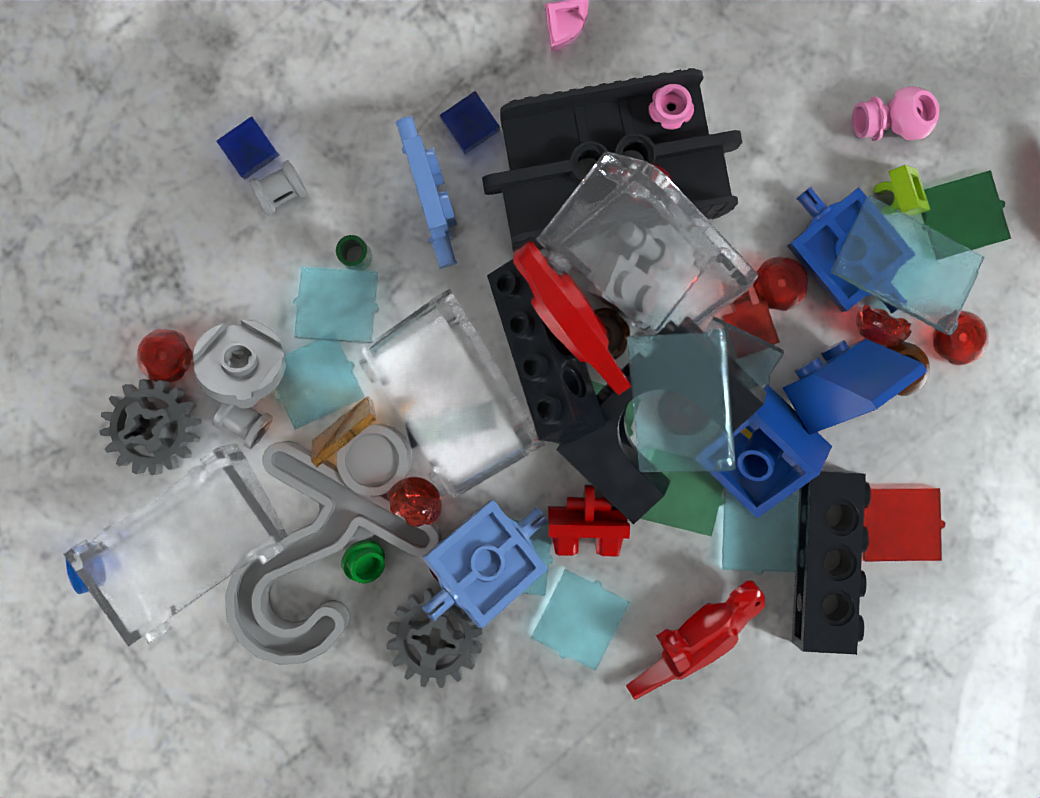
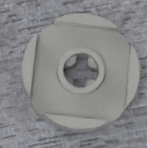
[193,320,286,408]

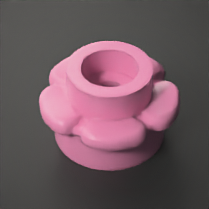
[649,84,694,130]
[852,96,891,141]

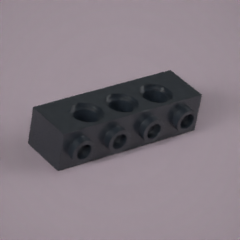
[487,259,606,443]
[792,470,871,655]

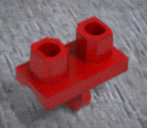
[548,484,630,557]

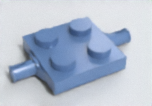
[395,116,457,269]
[422,500,548,628]

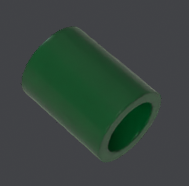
[336,235,372,272]

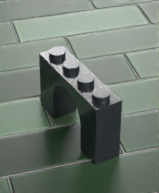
[556,316,767,525]

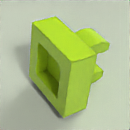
[873,164,930,216]

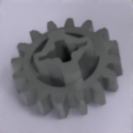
[99,379,202,475]
[386,588,483,688]

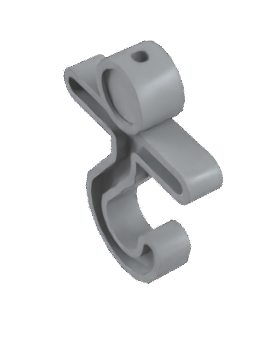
[225,424,441,665]

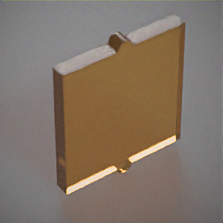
[310,396,376,468]

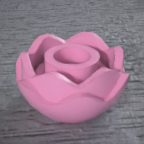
[888,86,939,141]

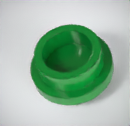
[341,540,385,584]

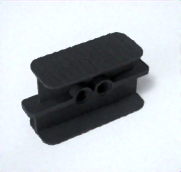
[482,68,743,252]

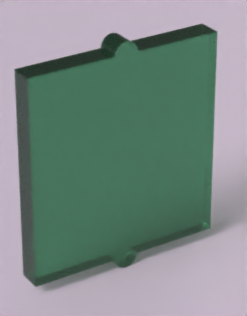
[921,170,1012,261]
[640,448,725,537]

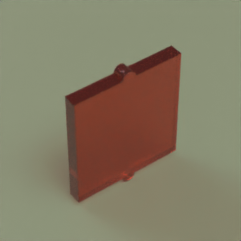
[863,488,946,562]

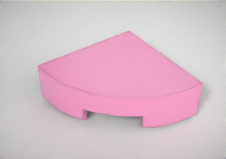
[545,0,589,51]

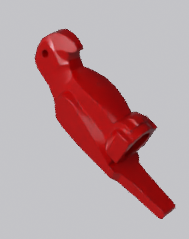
[513,241,631,395]
[626,580,765,700]

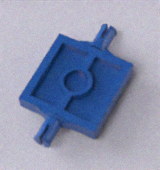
[787,187,915,314]

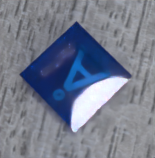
[439,91,500,154]
[216,116,280,180]

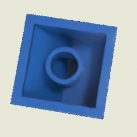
[783,339,928,435]
[694,385,832,518]

